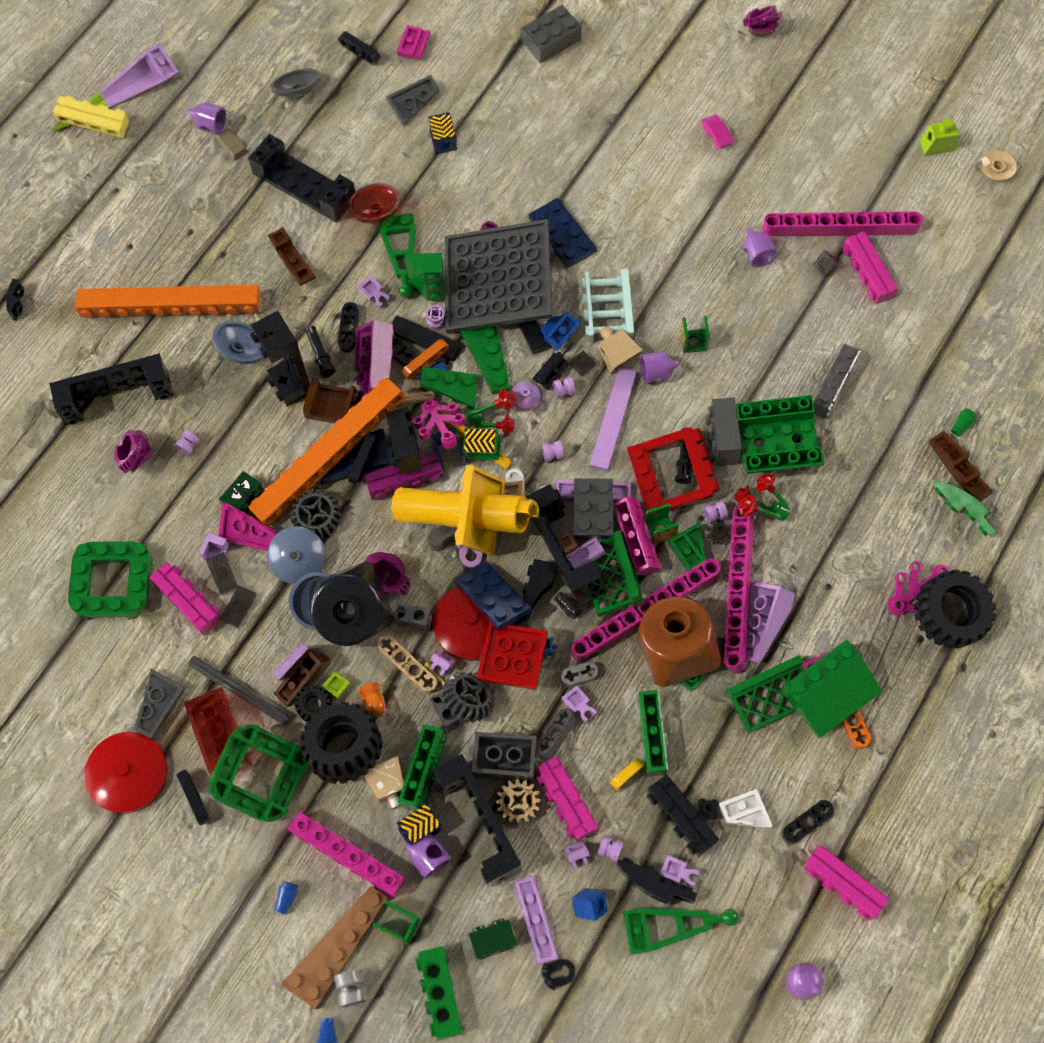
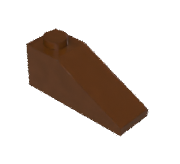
[273,647,332,707]

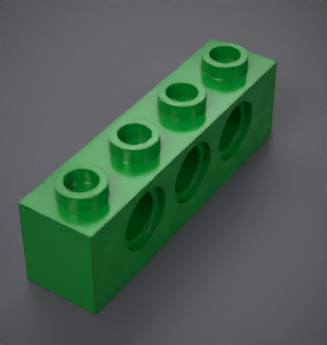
[415,946,463,1041]

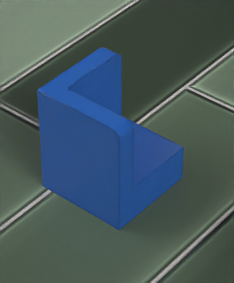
[572,888,608,921]

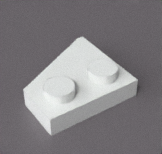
[718,789,773,829]

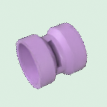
[426,305,445,330]
[553,376,576,399]
[174,430,200,456]
[541,440,564,463]
[703,500,728,524]
[597,835,624,862]

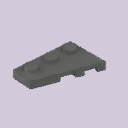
[386,75,439,127]
[134,669,186,740]

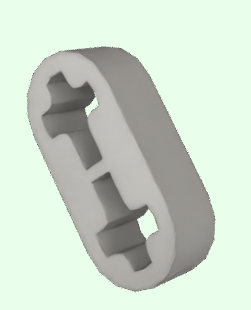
[561,662,598,687]

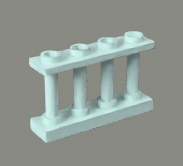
[581,269,634,343]

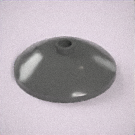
[271,68,321,98]

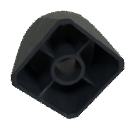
[309,561,394,646]

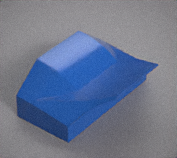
[540,312,581,351]

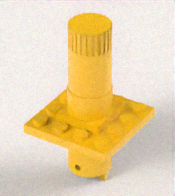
[391,465,539,556]

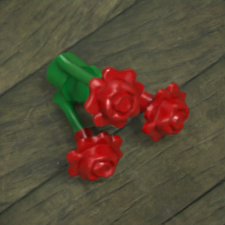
[467,388,517,437]
[734,473,790,521]

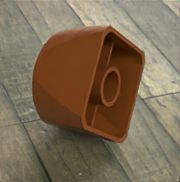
[636,596,721,687]

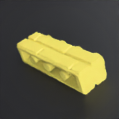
[53,96,129,138]

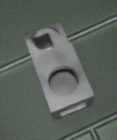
[428,526,458,551]
[394,605,433,631]
[429,692,463,733]

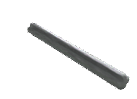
[188,656,290,725]

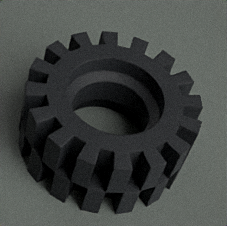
[294,684,332,722]

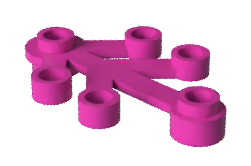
[412,399,465,449]
[887,561,949,615]

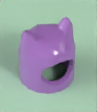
[187,103,227,134]
[743,228,778,268]
[640,352,679,384]
[405,833,452,879]
[786,962,824,1000]

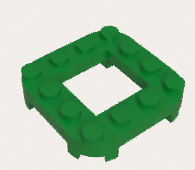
[68,541,153,620]
[209,724,308,822]

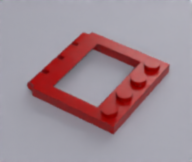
[627,427,720,511]

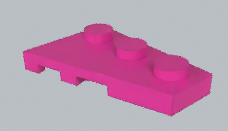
[218,502,278,551]

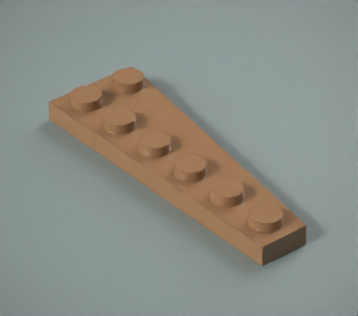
[281,886,389,1009]

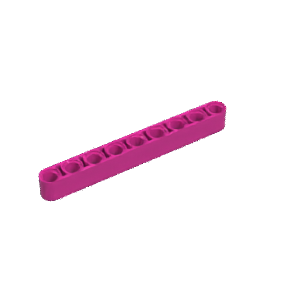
[762,211,923,237]
[724,504,755,674]
[572,559,721,662]

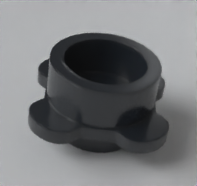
[698,798,718,820]

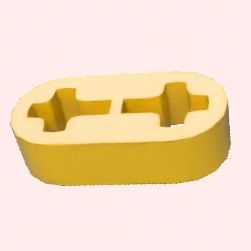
[610,758,645,791]

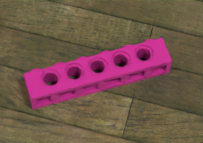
[288,811,406,899]

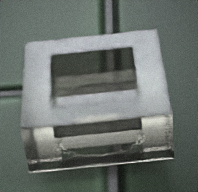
[813,250,839,276]
[569,351,595,377]

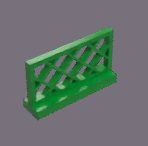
[593,530,645,617]
[725,655,804,733]

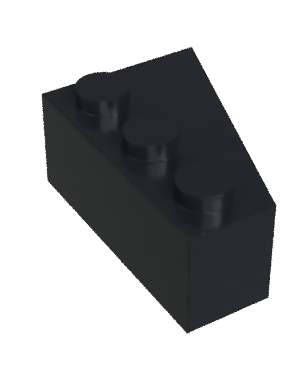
[386,407,422,475]

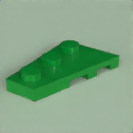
[420,367,477,410]

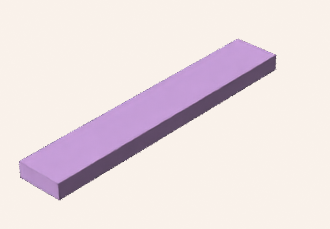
[590,367,637,472]

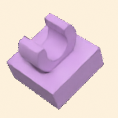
[431,650,457,676]
[564,841,589,868]

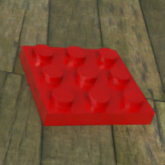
[477,622,548,690]

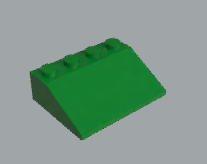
[781,639,883,739]

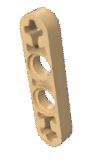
[377,635,438,694]

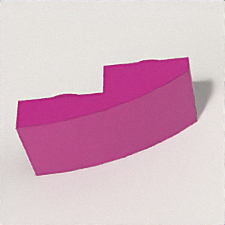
[700,114,735,149]

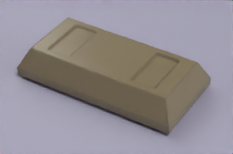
[215,128,249,161]

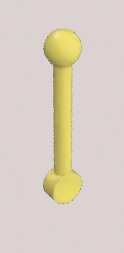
[423,662,445,685]

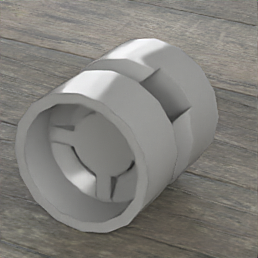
[334,969,368,1007]

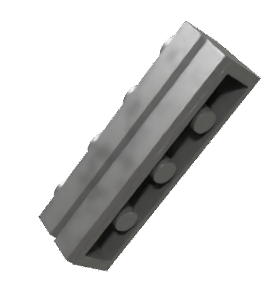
[813,344,861,419]

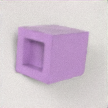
[199,533,230,566]

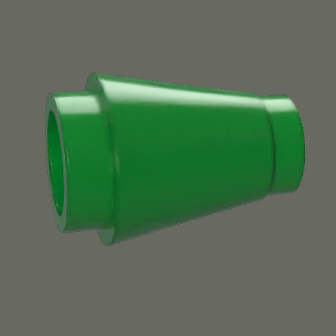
[951,408,977,437]

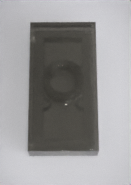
[205,552,239,595]
[220,585,257,628]

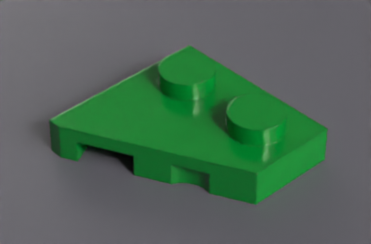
[668,522,706,571]

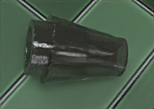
[554,592,583,619]

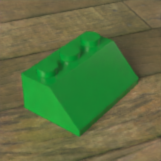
[405,253,445,302]

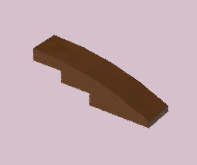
[929,431,993,501]

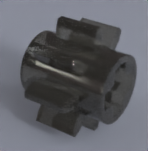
[707,521,730,545]

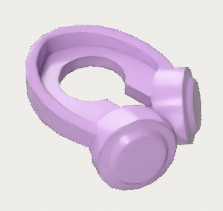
[457,545,482,568]

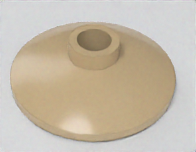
[981,150,1017,181]

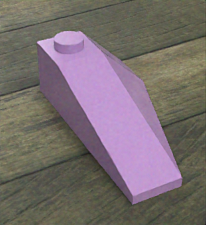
[747,582,795,663]

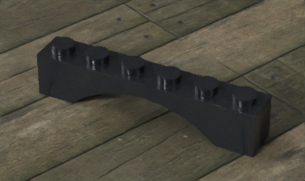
[514,559,557,628]

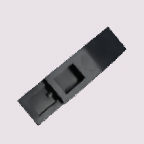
[616,858,697,906]

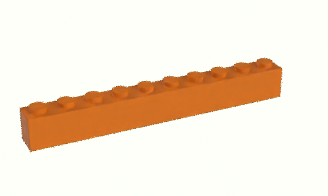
[75,284,261,318]
[248,377,405,527]

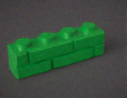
[638,690,668,777]
[398,724,448,811]

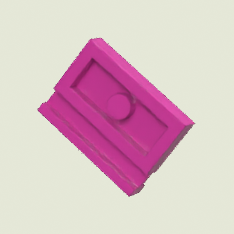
[397,25,430,61]

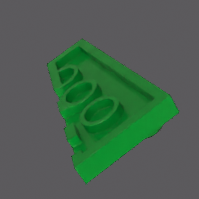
[460,326,510,395]

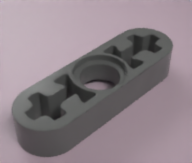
[536,708,576,760]

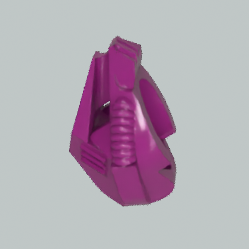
[743,5,782,36]
[114,430,152,473]
[364,552,410,595]

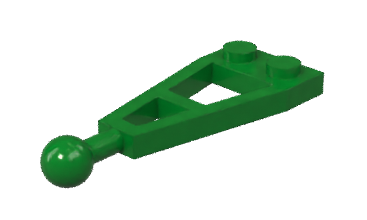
[378,213,416,298]
[623,908,739,955]

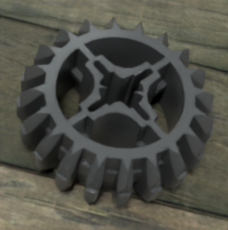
[290,489,342,539]
[441,671,495,723]

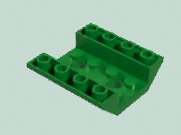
[736,395,824,474]

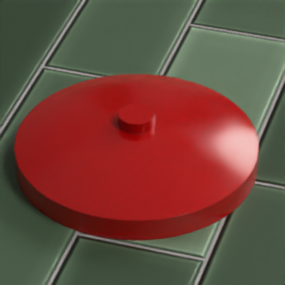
[433,587,511,661]
[84,732,168,814]

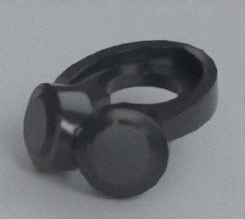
[541,959,575,990]

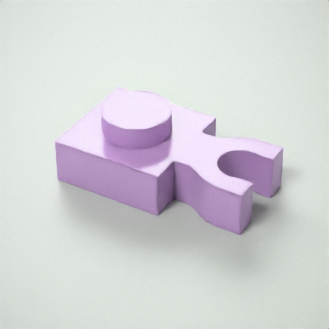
[357,275,390,308]
[561,685,597,723]
[659,855,700,887]

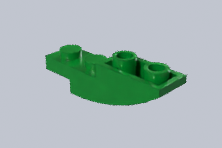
[933,480,999,537]

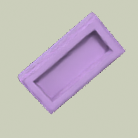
[566,537,606,569]

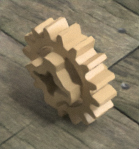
[496,779,540,825]

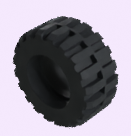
[914,570,996,649]
[300,702,383,784]

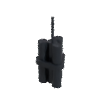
[532,342,574,390]

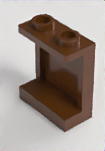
[303,378,359,424]

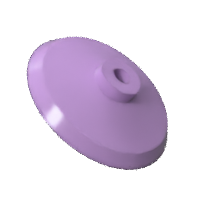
[510,381,542,411]

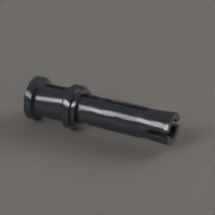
[305,326,336,378]
[674,427,693,484]

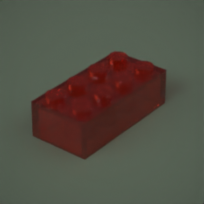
[183,687,253,777]

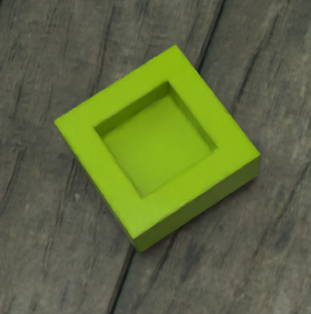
[322,671,351,700]

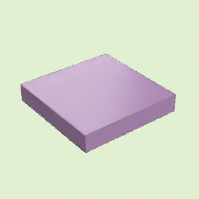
[272,643,308,680]

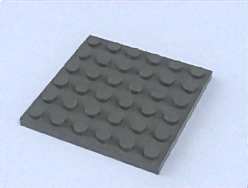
[444,219,553,334]

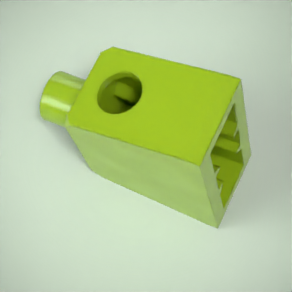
[920,119,959,156]

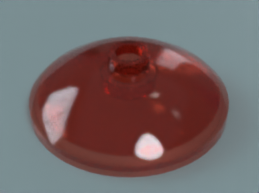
[348,183,401,223]

